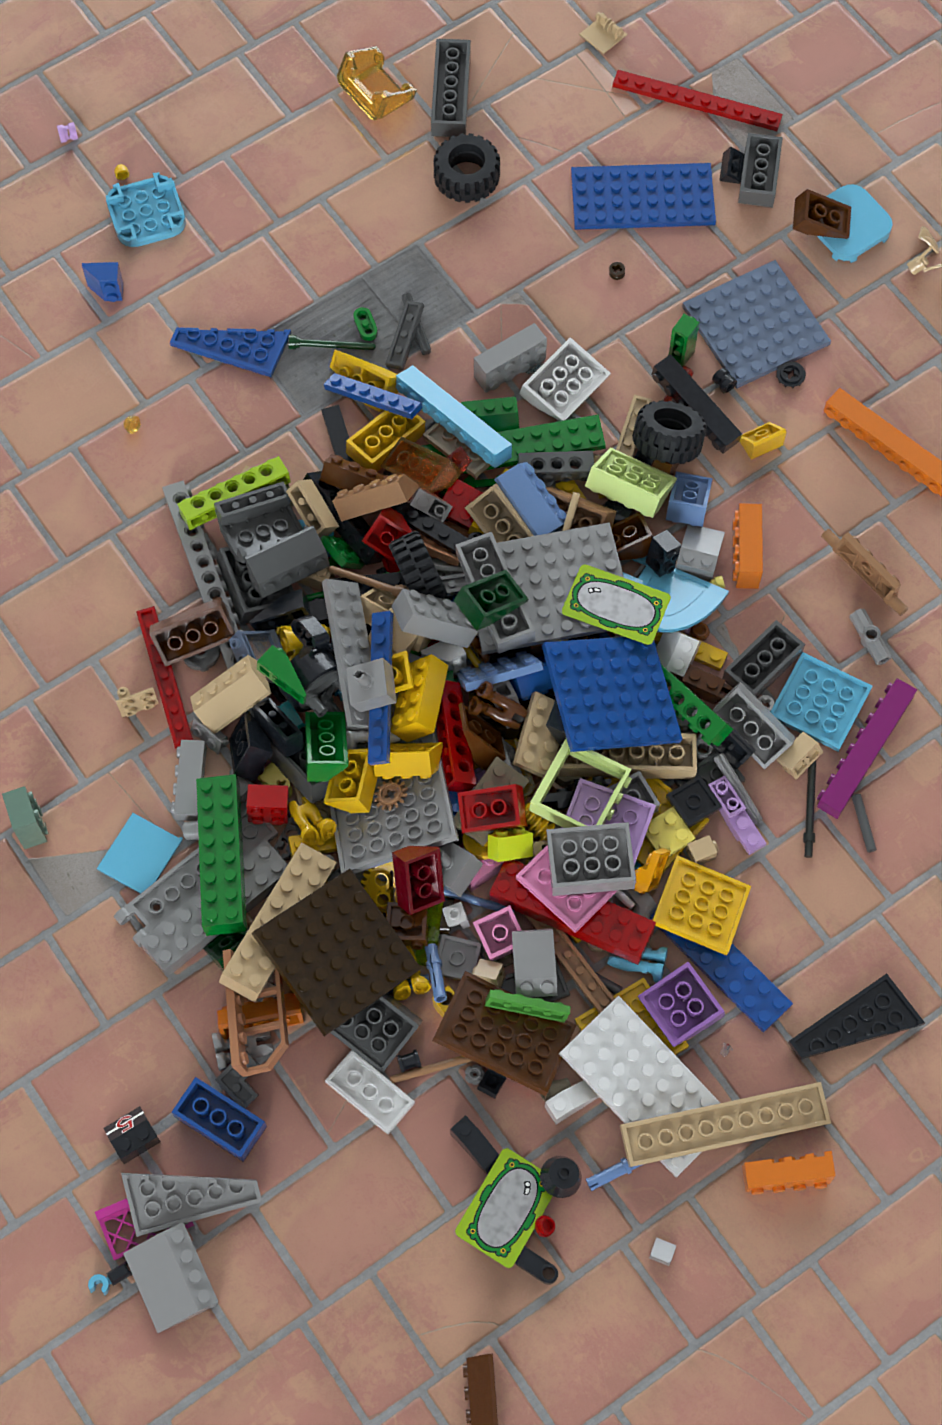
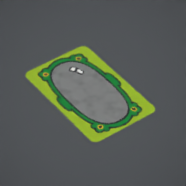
[562,564,671,645]
[455,1148,553,1268]

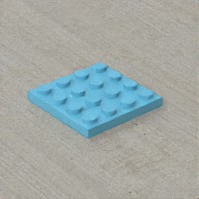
[770,652,873,752]

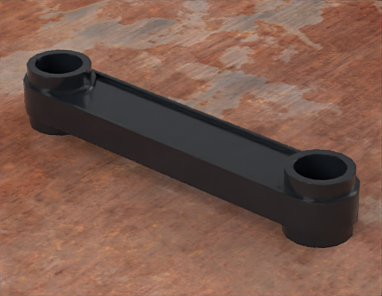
[514,1246,558,1285]

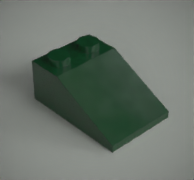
[454,570,529,631]

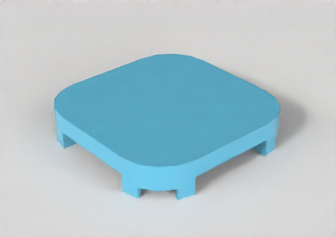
[106,172,186,247]
[817,184,893,263]

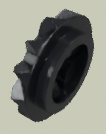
[776,361,806,389]

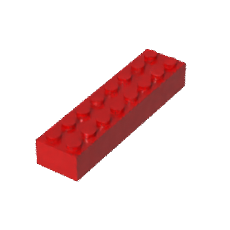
[490,860,656,965]

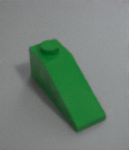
[257,645,307,704]

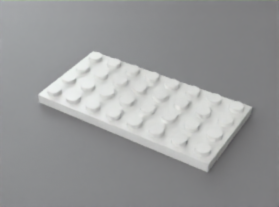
[559,996,720,1177]

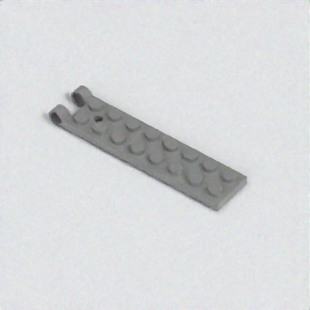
[114,809,278,947]

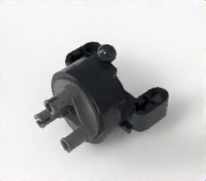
[265,615,342,718]

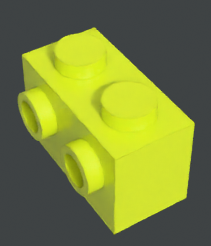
[488,827,533,862]

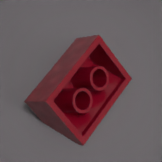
[392,846,445,915]

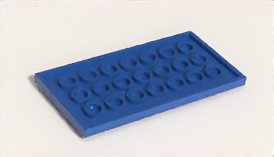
[571,163,716,230]

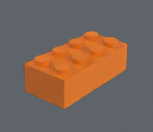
[732,503,763,589]

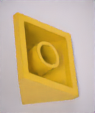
[740,422,787,460]

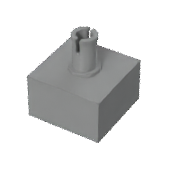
[346,658,397,712]
[438,842,483,897]

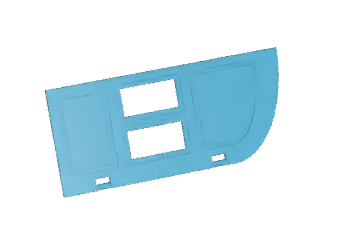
[623,556,729,633]

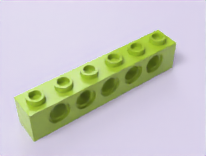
[177,456,291,530]

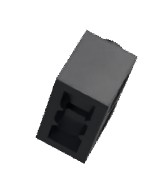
[645,530,681,577]

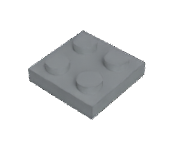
[438,934,482,981]

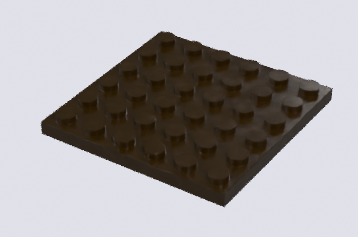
[251,868,422,1037]

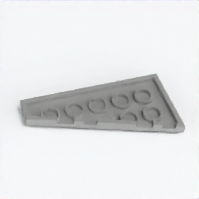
[121,1173,262,1237]

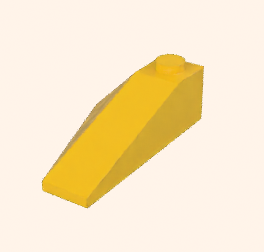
[330,350,398,412]

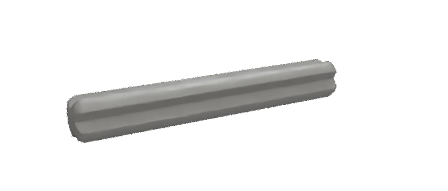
[714,753,762,824]

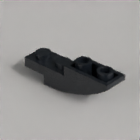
[531,776,612,810]

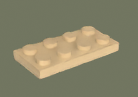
[513,691,559,778]

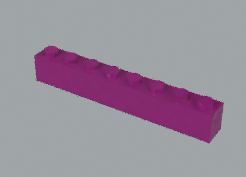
[817,678,917,819]

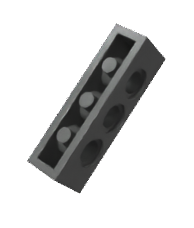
[517,451,594,483]

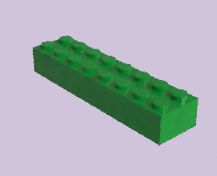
[196,774,247,936]

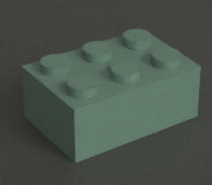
[2,786,49,850]

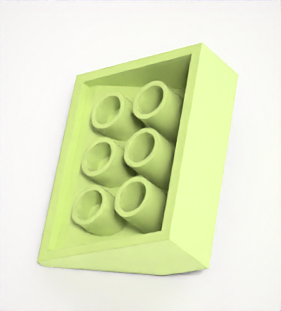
[585,447,677,518]

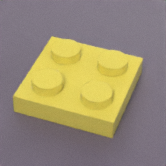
[645,807,696,857]

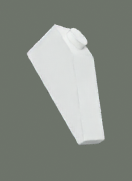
[545,1080,599,1125]

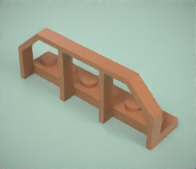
[223,949,289,1077]

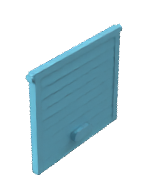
[97,813,183,894]

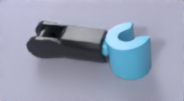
[88,1261,132,1296]

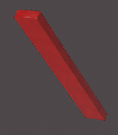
[136,606,193,749]

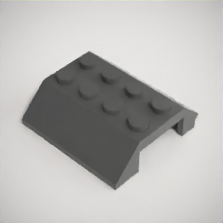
[214,482,308,563]

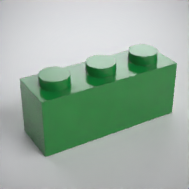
[668,313,700,367]

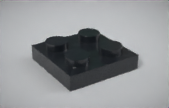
[666,775,722,828]

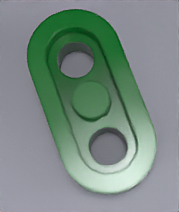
[353,307,378,341]

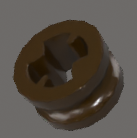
[609,262,625,280]

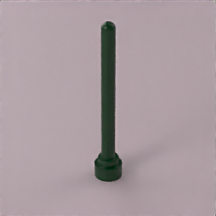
[288,335,376,350]

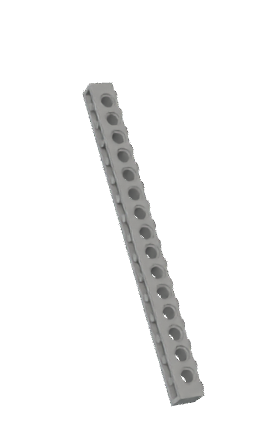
[162,480,268,717]

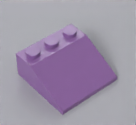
[638,961,725,1047]

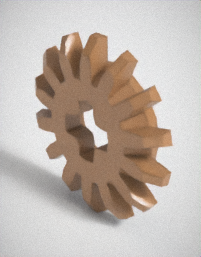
[373,779,408,811]

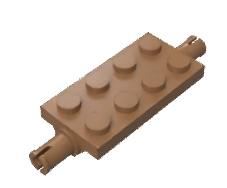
[821,528,908,616]

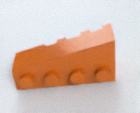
[742,1151,836,1195]

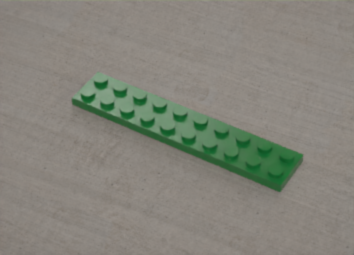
[416,414,606,481]

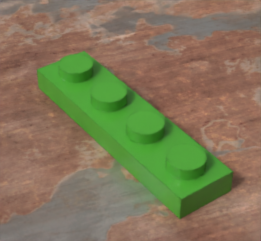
[485,990,571,1023]

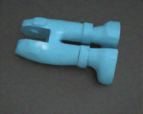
[607,947,668,983]

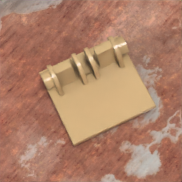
[579,12,627,54]
[116,687,159,717]

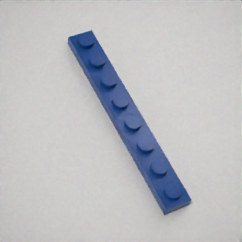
[368,611,393,765]

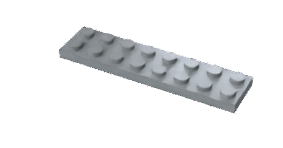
[322,579,371,729]

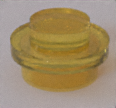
[124,415,141,434]

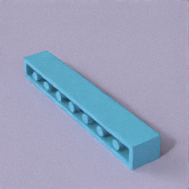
[396,365,512,468]

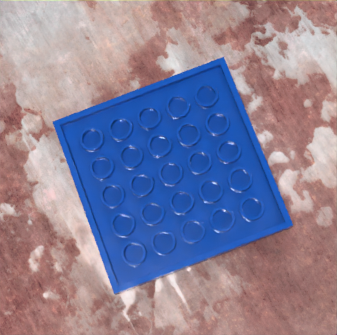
[542,637,683,752]

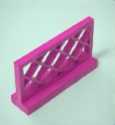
[95,1198,194,1260]

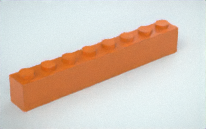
[824,388,942,497]

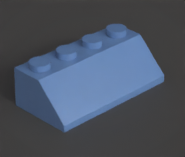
[494,462,567,536]

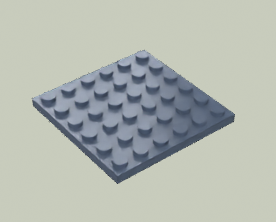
[682,260,831,389]

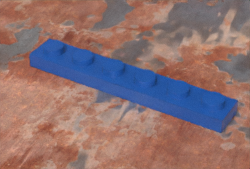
[324,373,422,419]

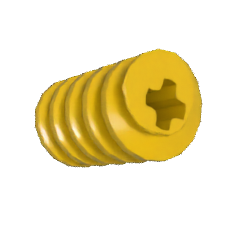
[525,800,556,841]

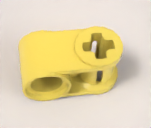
[258,762,293,798]

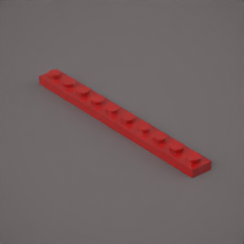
[612,70,783,132]

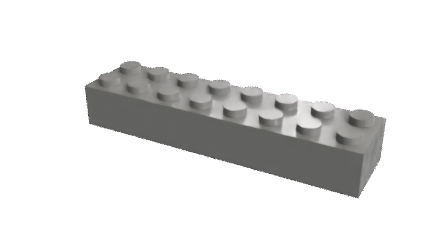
[139,840,288,978]

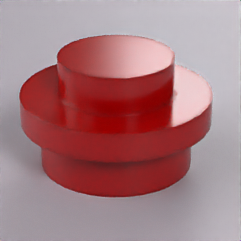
[535,1215,555,1237]

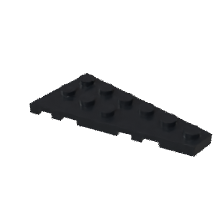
[788,973,925,1060]

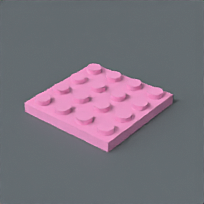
[516,845,618,933]

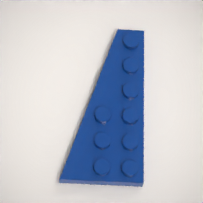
[170,327,291,377]

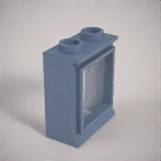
[229,629,283,662]

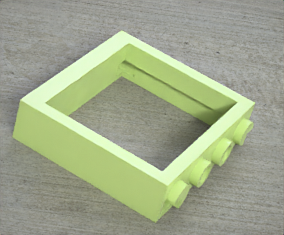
[529,738,632,828]

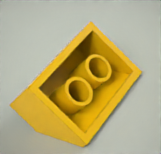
[374,742,443,779]
[324,748,378,813]

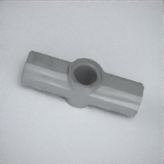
[849,609,892,665]

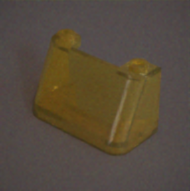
[337,46,417,121]

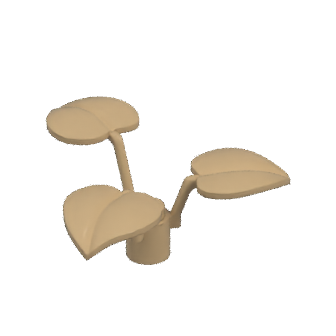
[907,226,942,275]

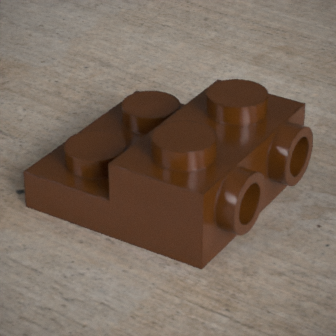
[386,902,429,950]

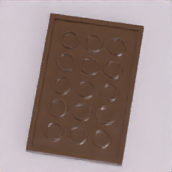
[432,971,576,1096]

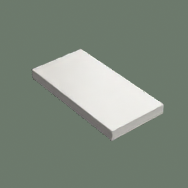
[325,1050,415,1135]

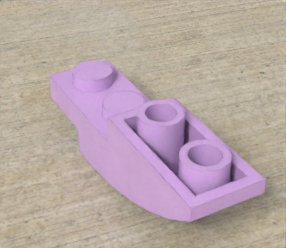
[708,776,767,855]

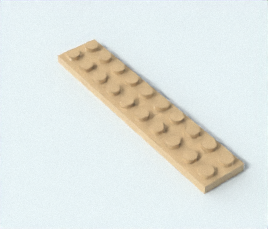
[619,1082,831,1167]

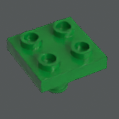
[320,535,365,570]

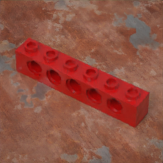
[436,680,476,793]

